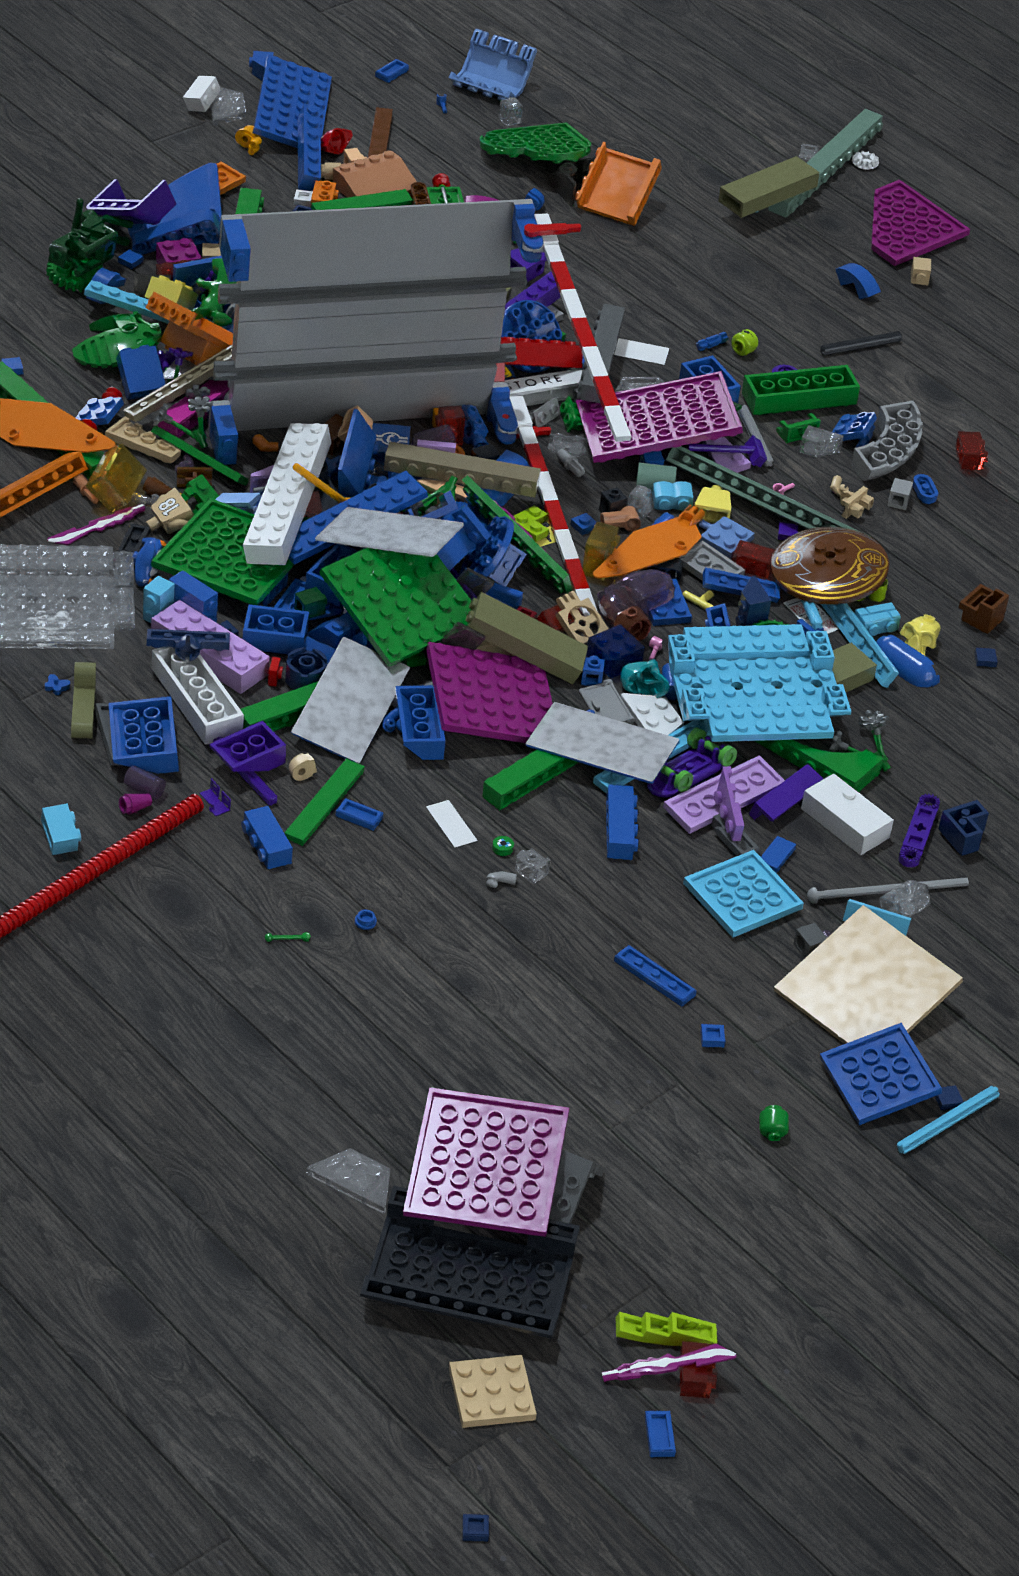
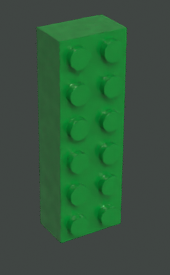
[742,365,860,415]

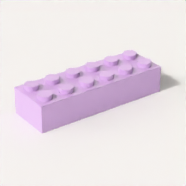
[151,600,270,694]

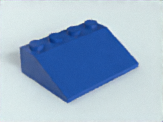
[338,409,380,498]
[109,696,179,774]

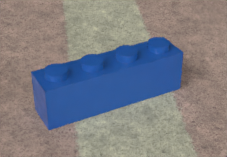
[606,785,638,860]

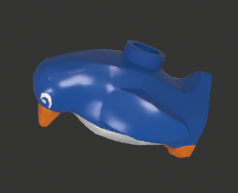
[132,537,166,587]

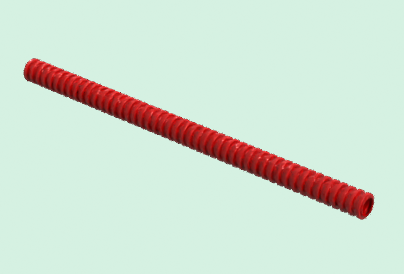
[0,794,204,939]

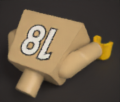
[146,488,194,534]

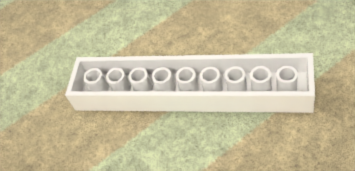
[243,423,331,565]

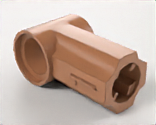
[600,506,641,531]

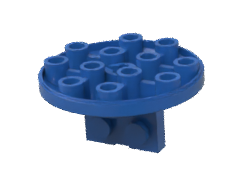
[501,300,562,373]
[458,516,527,587]

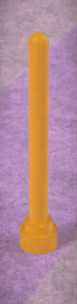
[293,463,350,504]

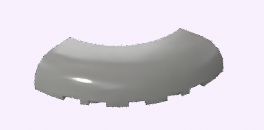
[851,401,923,481]

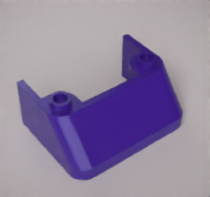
[86,179,177,225]

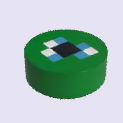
[492,836,514,856]

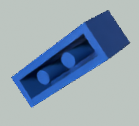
[241,806,293,869]

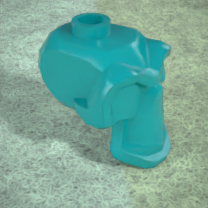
[620,659,669,698]

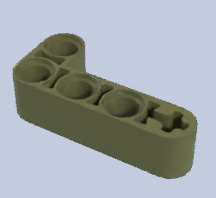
[71,662,96,739]

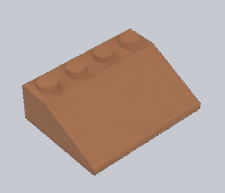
[333,151,417,197]

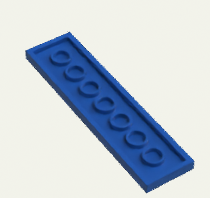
[288,471,428,565]

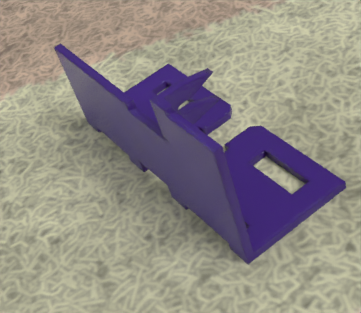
[200,778,231,817]

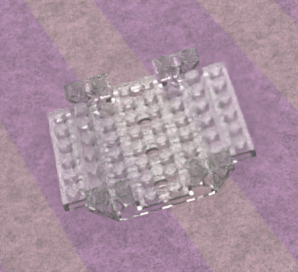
[0,544,135,649]

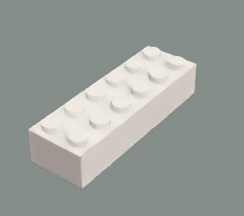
[151,647,244,745]

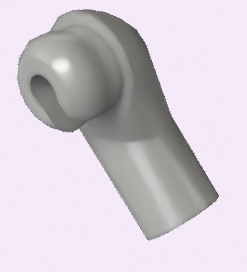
[486,871,517,888]

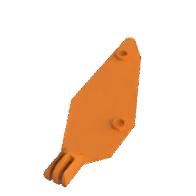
[0,398,116,453]
[593,504,705,578]

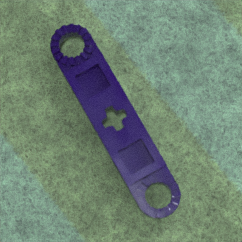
[898,794,940,867]

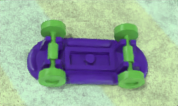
[647,727,737,798]

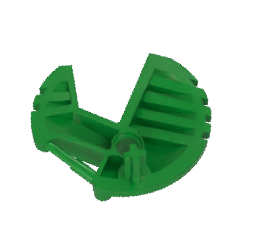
[72,311,162,368]

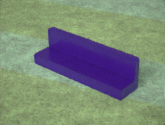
[749,764,823,821]

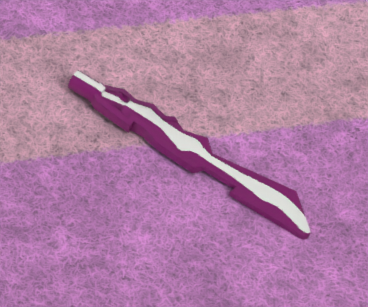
[47,504,145,545]
[602,1344,737,1382]

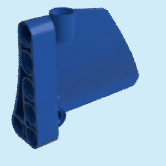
[128,163,222,255]

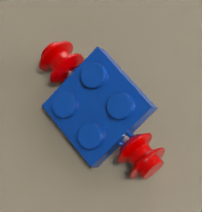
[76,387,124,431]

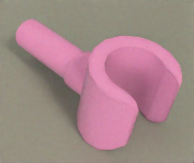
[773,483,795,495]
[649,636,663,661]

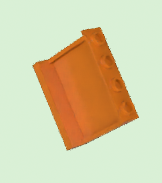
[575,142,662,226]
[145,292,233,350]

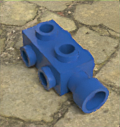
[456,405,488,448]

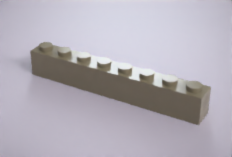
[384,442,541,498]

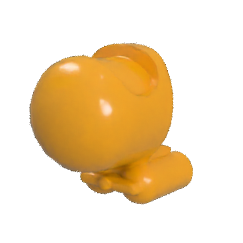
[235,125,262,155]

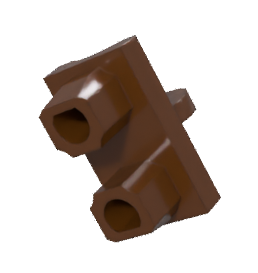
[177,467,212,487]

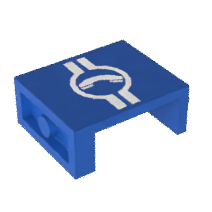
[372,423,410,467]

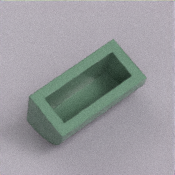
[636,462,677,493]

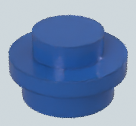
[355,910,377,930]

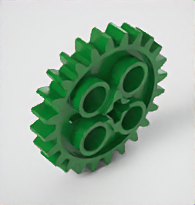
[46,257,105,292]

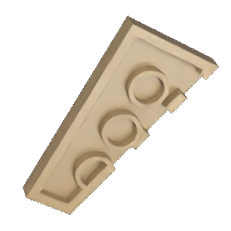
[105,416,181,464]

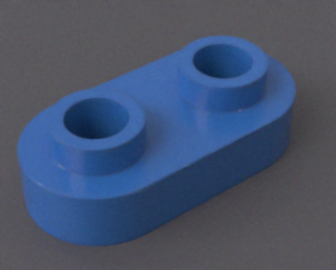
[913,474,938,504]

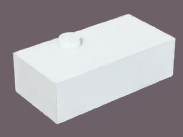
[801,774,894,855]

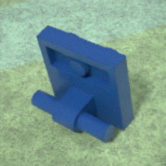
[829,412,877,448]

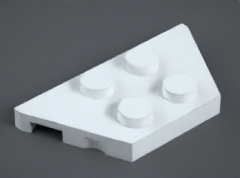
[621,693,684,735]

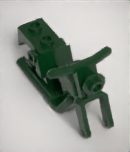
[48,198,133,277]

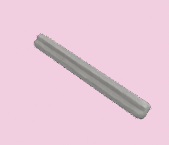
[738,405,774,467]

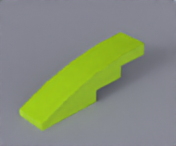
[616,1312,717,1347]

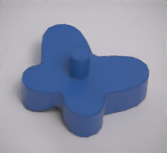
[45,674,70,695]

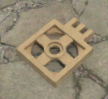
[555,591,609,644]

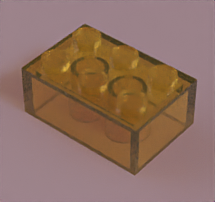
[86,442,147,513]

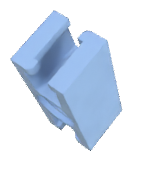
[215,493,261,514]

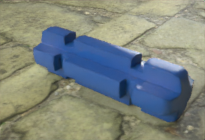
[696,332,729,351]

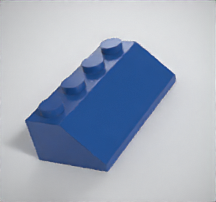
[395,685,445,760]

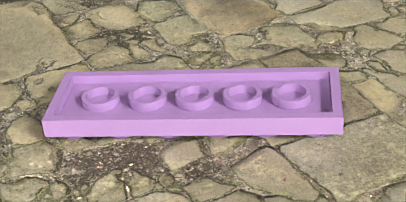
[663,755,785,834]

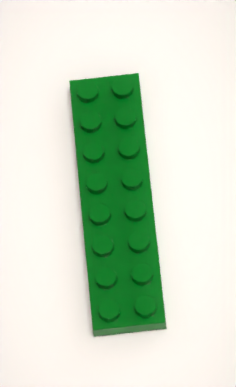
[462,475,573,594]

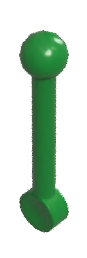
[264,932,311,942]

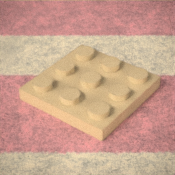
[449,1355,536,1428]

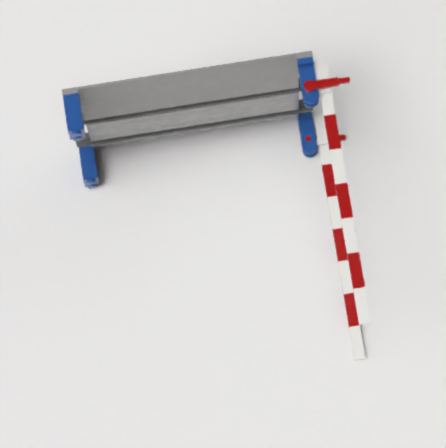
[208,199,631,624]

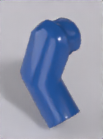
[382,708,399,732]

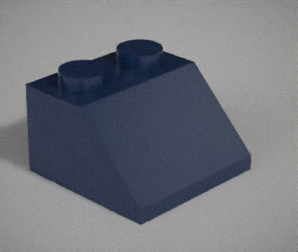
[736,576,771,626]

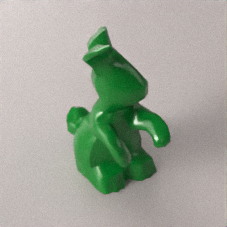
[191,258,237,327]

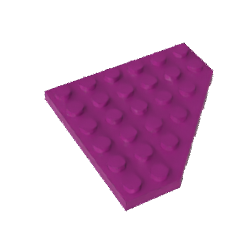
[871,180,970,266]

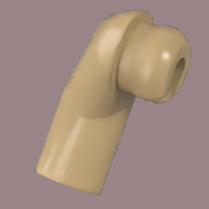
[830,475,849,497]

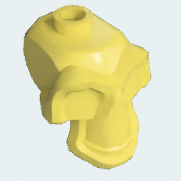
[900,614,941,656]

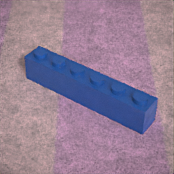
[298,104,321,191]

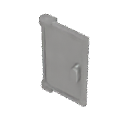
[579,679,636,724]

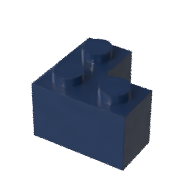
[938,800,989,856]

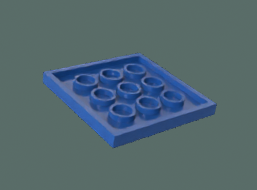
[820,1022,942,1125]

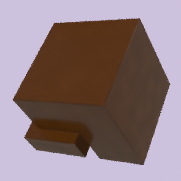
[958,584,1009,634]

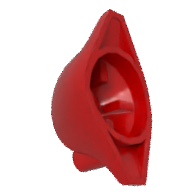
[321,128,353,154]

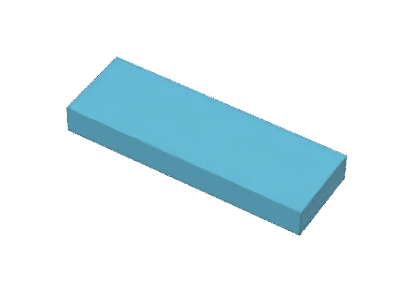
[843,899,911,936]

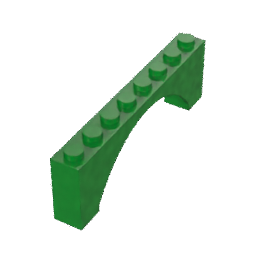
[755,739,883,792]

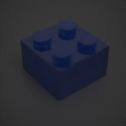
[586,624,645,679]

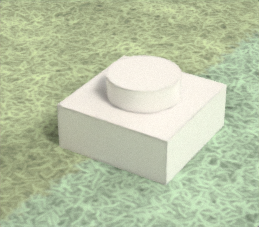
[294,189,313,207]

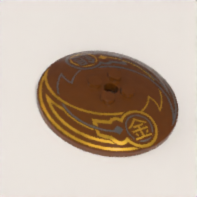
[771,527,889,604]

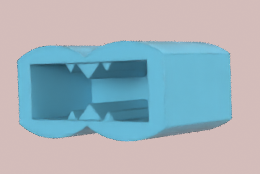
[652,481,693,511]

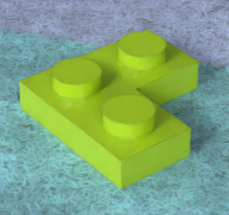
[514,506,549,542]

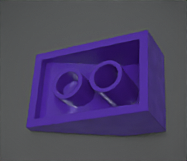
[210,721,286,772]

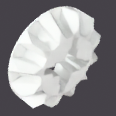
[852,151,879,170]

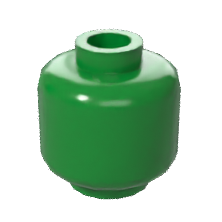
[759,1105,789,1141]

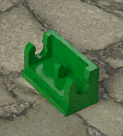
[776,413,821,443]

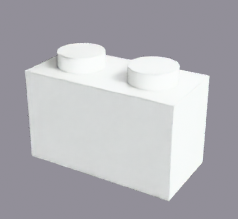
[183,76,221,112]

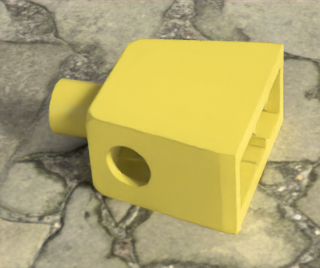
[695,485,731,523]

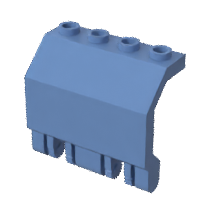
[449,29,537,103]

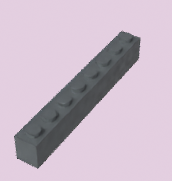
[578,304,625,403]

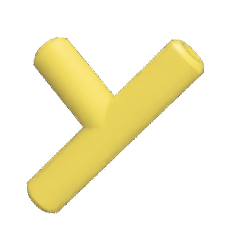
[683,590,714,610]

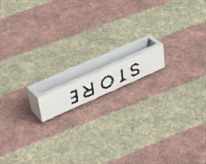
[494,368,582,406]

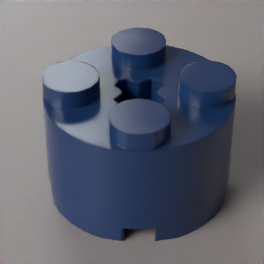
[285,648,327,690]

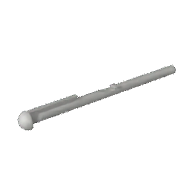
[807,878,969,904]

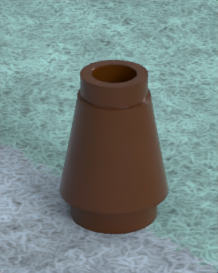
[143,476,172,497]

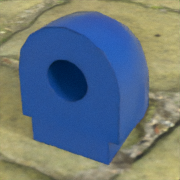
[525,188,545,211]

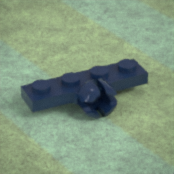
[146,629,230,661]

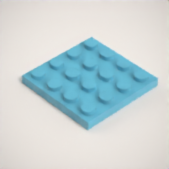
[683,850,804,938]

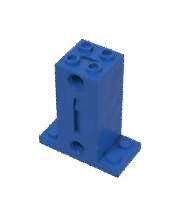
[433,504,491,571]

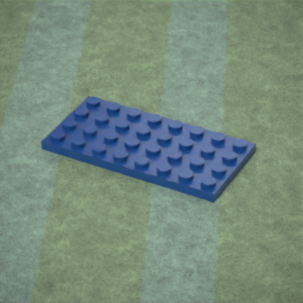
[252,55,332,148]

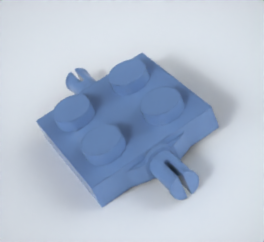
[699,516,756,559]

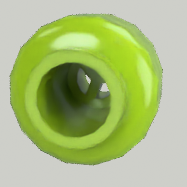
[731,329,758,356]

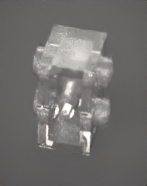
[879,880,931,917]

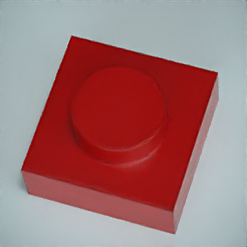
[268,657,284,687]

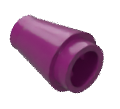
[119,793,152,815]

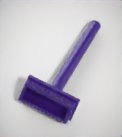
[687,435,767,467]

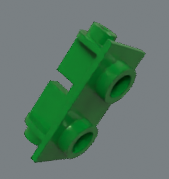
[560,395,583,433]

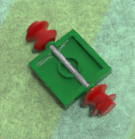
[427,173,464,204]

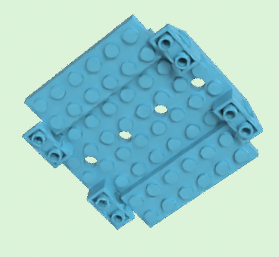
[668,624,851,742]

